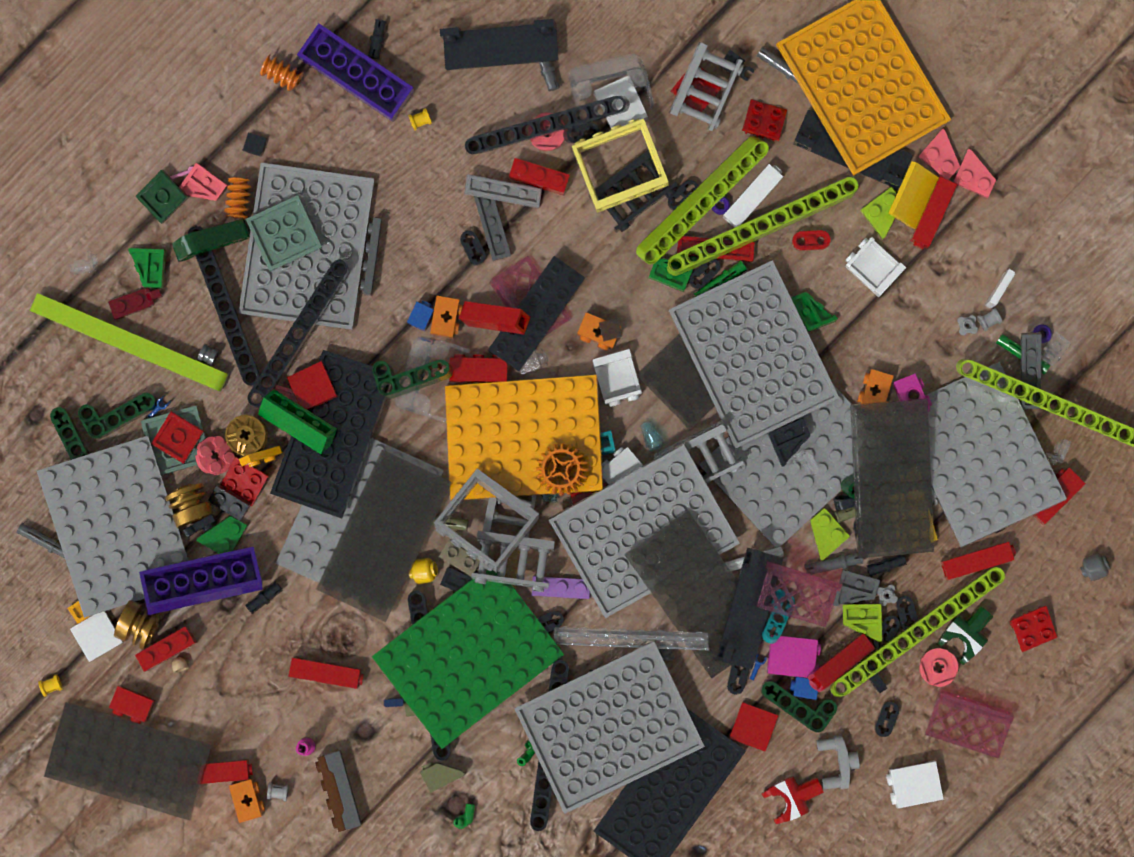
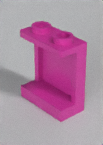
[767,635,821,678]

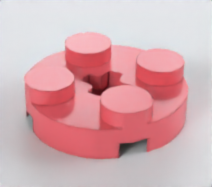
[528,112,565,151]
[195,436,235,475]
[919,648,958,687]

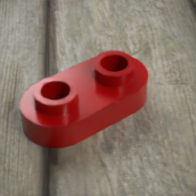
[792,230,831,251]

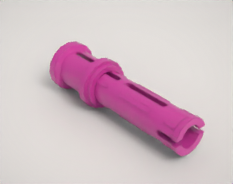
[296,738,315,756]

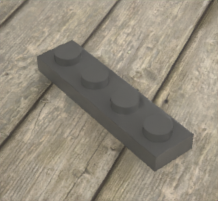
[474,196,511,261]
[360,218,382,296]
[1020,332,1041,409]

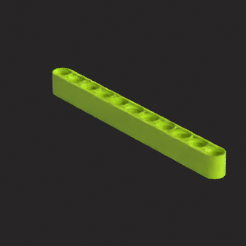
[667,177,858,276]
[29,293,229,392]
[956,358,1134,447]
[830,567,1005,697]

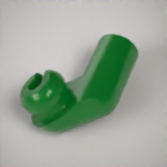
[517,741,535,766]
[453,804,475,829]

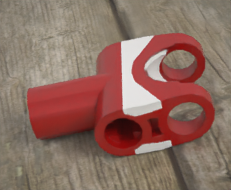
[762,776,824,824]

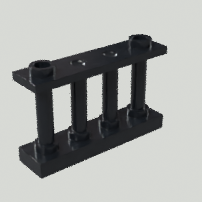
[589,150,678,233]

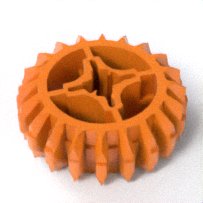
[536,443,589,496]

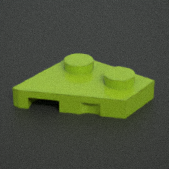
[860,187,897,240]
[843,604,882,642]

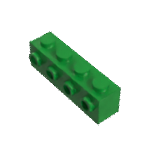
[258,389,337,454]

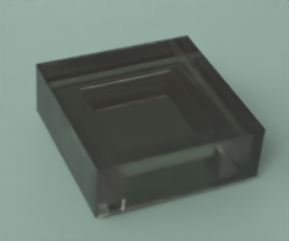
[599,318,622,342]

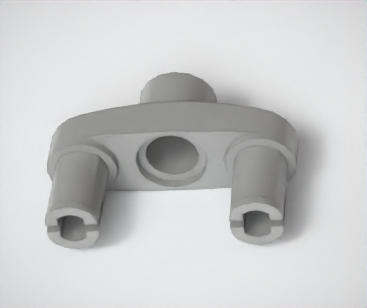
[817,735,859,790]

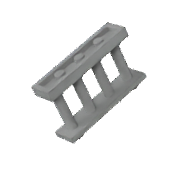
[669,42,744,131]
[654,420,744,483]
[483,495,537,538]
[471,531,555,592]

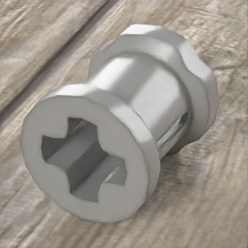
[977,308,1002,331]
[267,782,289,802]

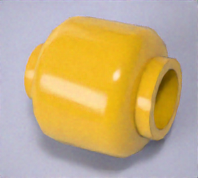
[408,558,438,584]

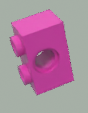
[893,373,932,420]

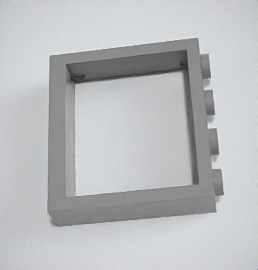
[435,469,539,573]

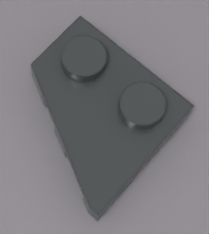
[832,569,880,606]

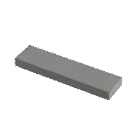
[464,174,542,208]

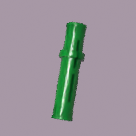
[694,260,747,297]
[996,333,1051,375]

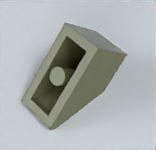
[420,762,465,793]

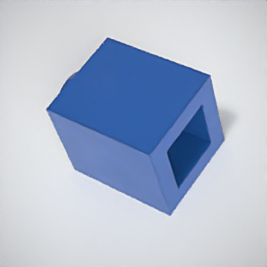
[407,300,434,332]
[790,677,818,700]

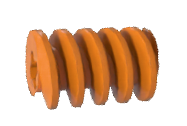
[260,54,304,91]
[224,177,252,219]

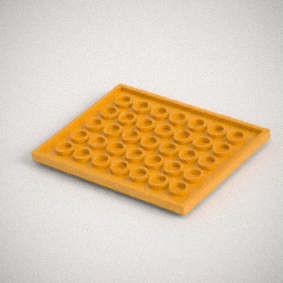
[776,0,951,176]
[445,375,603,501]

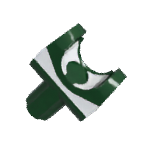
[937,606,993,665]

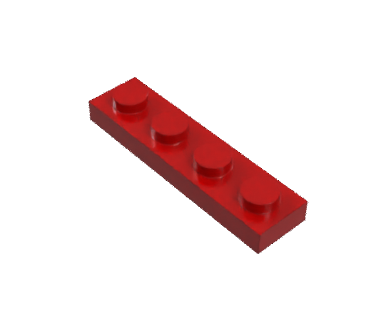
[677,236,755,262]

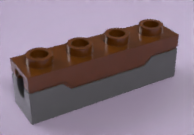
[315,750,362,832]

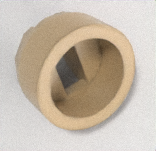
[172,657,188,673]

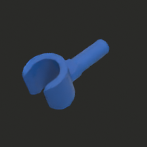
[148,395,171,418]
[749,654,767,680]

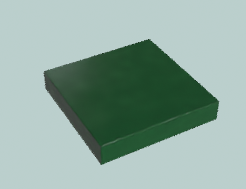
[135,170,189,224]

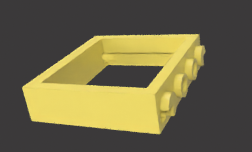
[572,118,669,213]

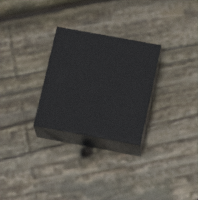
[242,132,267,157]

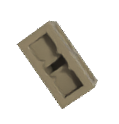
[439,541,480,576]

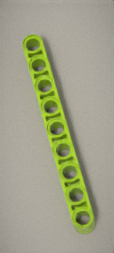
[636,136,769,264]

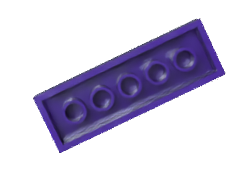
[297,23,414,122]
[139,547,262,615]

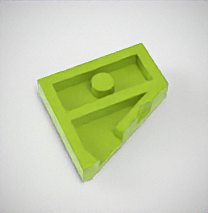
[810,508,850,561]

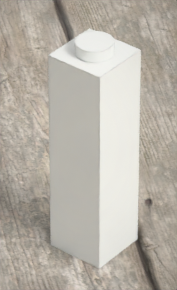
[723,164,784,228]

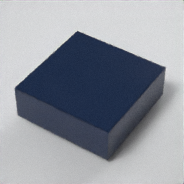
[384,698,404,707]

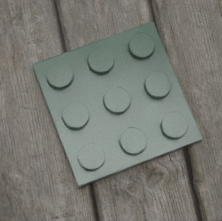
[246,195,322,272]
[141,405,206,475]

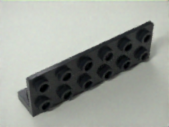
[440,19,559,71]
[793,110,913,190]
[488,256,585,371]
[716,548,783,669]

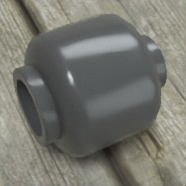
[1080,553,1111,581]

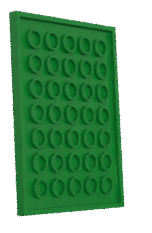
[371,569,564,749]

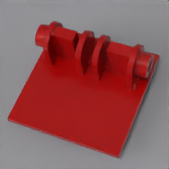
[742,99,787,142]
[221,456,269,507]
[1009,605,1057,652]

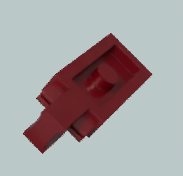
[108,288,163,320]

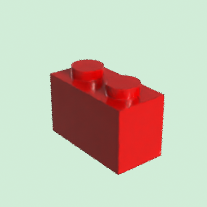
[109,686,156,724]

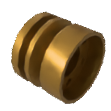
[225,415,269,456]
[165,483,214,528]
[113,600,161,650]

